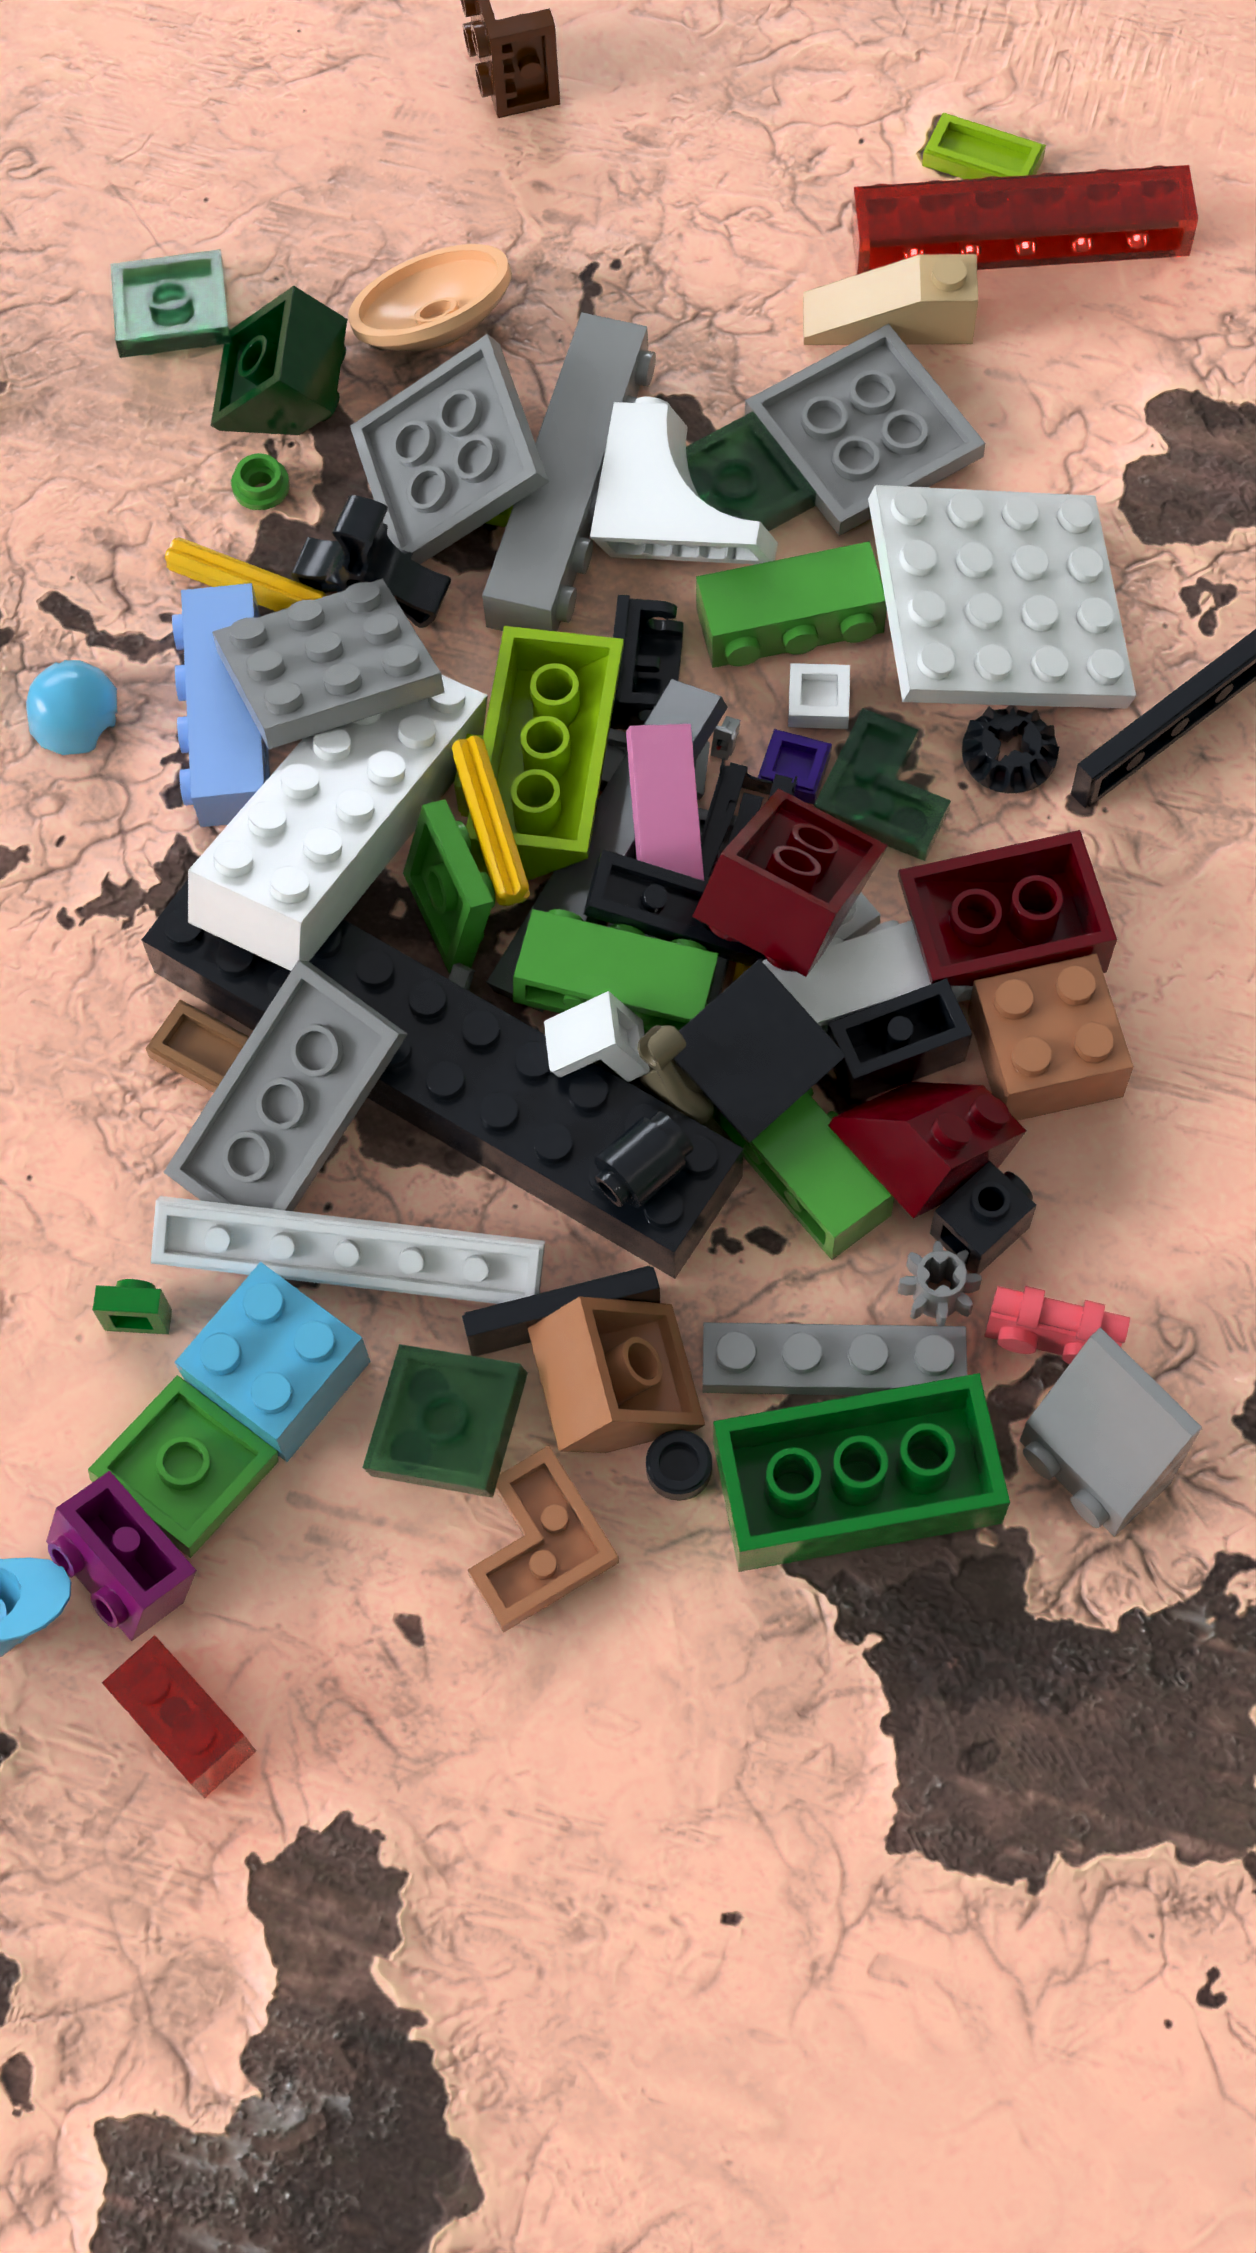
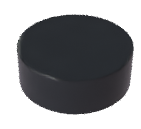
[646,1430,712,1501]

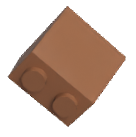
[527,1296,705,1453]

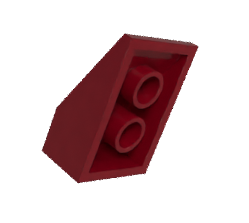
[693,788,888,977]
[898,830,1117,986]

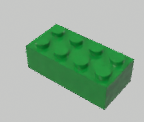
[713,1373,1010,1572]

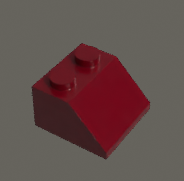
[828,1082,1027,1219]

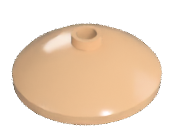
[348,244,512,351]

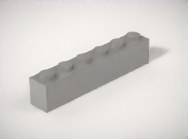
[482,312,656,631]

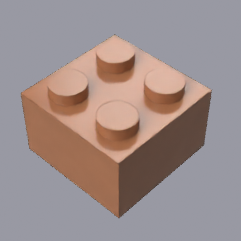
[968,954,1134,1121]

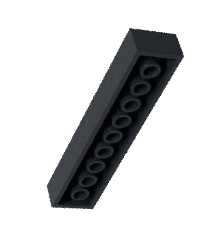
[141,880,744,1279]

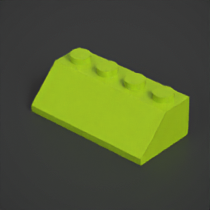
[466,626,624,880]

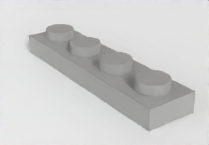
[703,1322,967,1395]

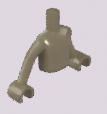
[594,1025,733,1142]

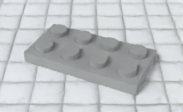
[164,960,408,1211]

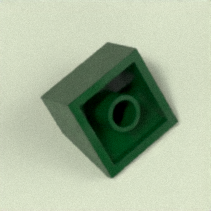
[211,286,348,435]

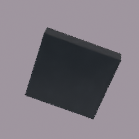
[673,959,846,1143]

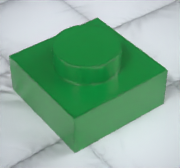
[92,1279,172,1335]

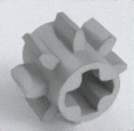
[898,1241,982,1326]

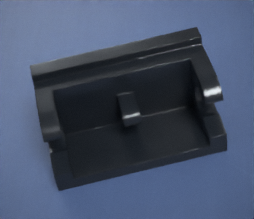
[610,595,684,730]

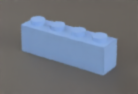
[172,583,270,827]

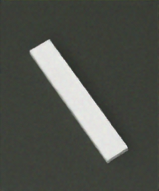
[151,1196,545,1304]

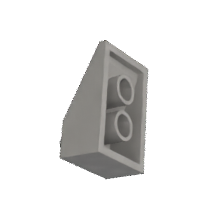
[1020,1327,1202,1537]

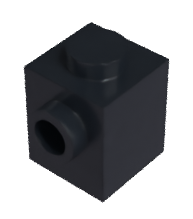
[930,1161,1036,1274]

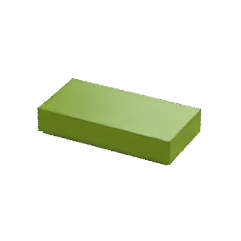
[922,112,1046,199]

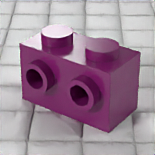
[46,1471,197,1642]

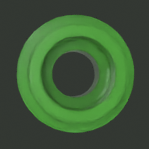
[231,453,290,510]

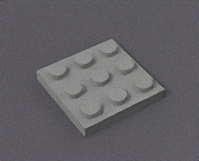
[745,324,986,536]
[350,334,549,564]
[212,578,445,749]

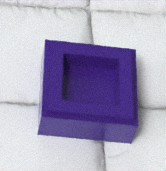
[758,729,832,805]

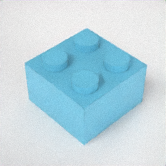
[175,1262,371,1462]

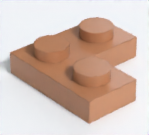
[468,1445,619,1633]

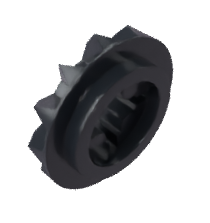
[962,705,1060,793]

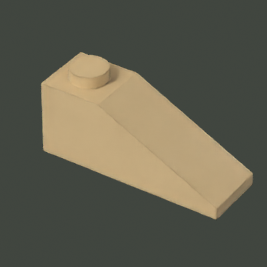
[803,254,978,345]

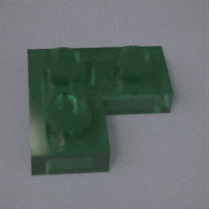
[814,708,951,861]

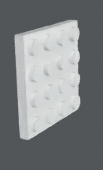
[868,485,1136,709]

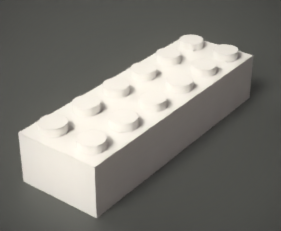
[188,675,488,971]

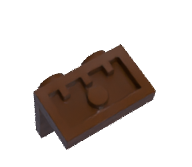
[460,0,560,118]

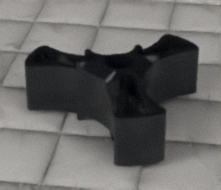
[291,495,451,628]

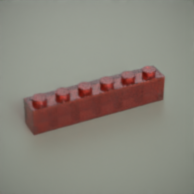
[851,165,1198,275]

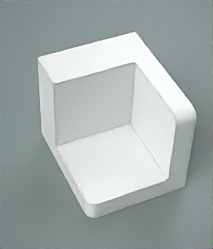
[544,991,650,1082]

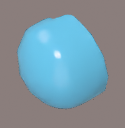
[26,660,118,755]

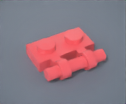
[984,1286,1130,1364]

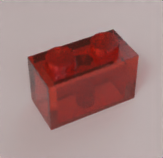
[102,1635,256,1799]

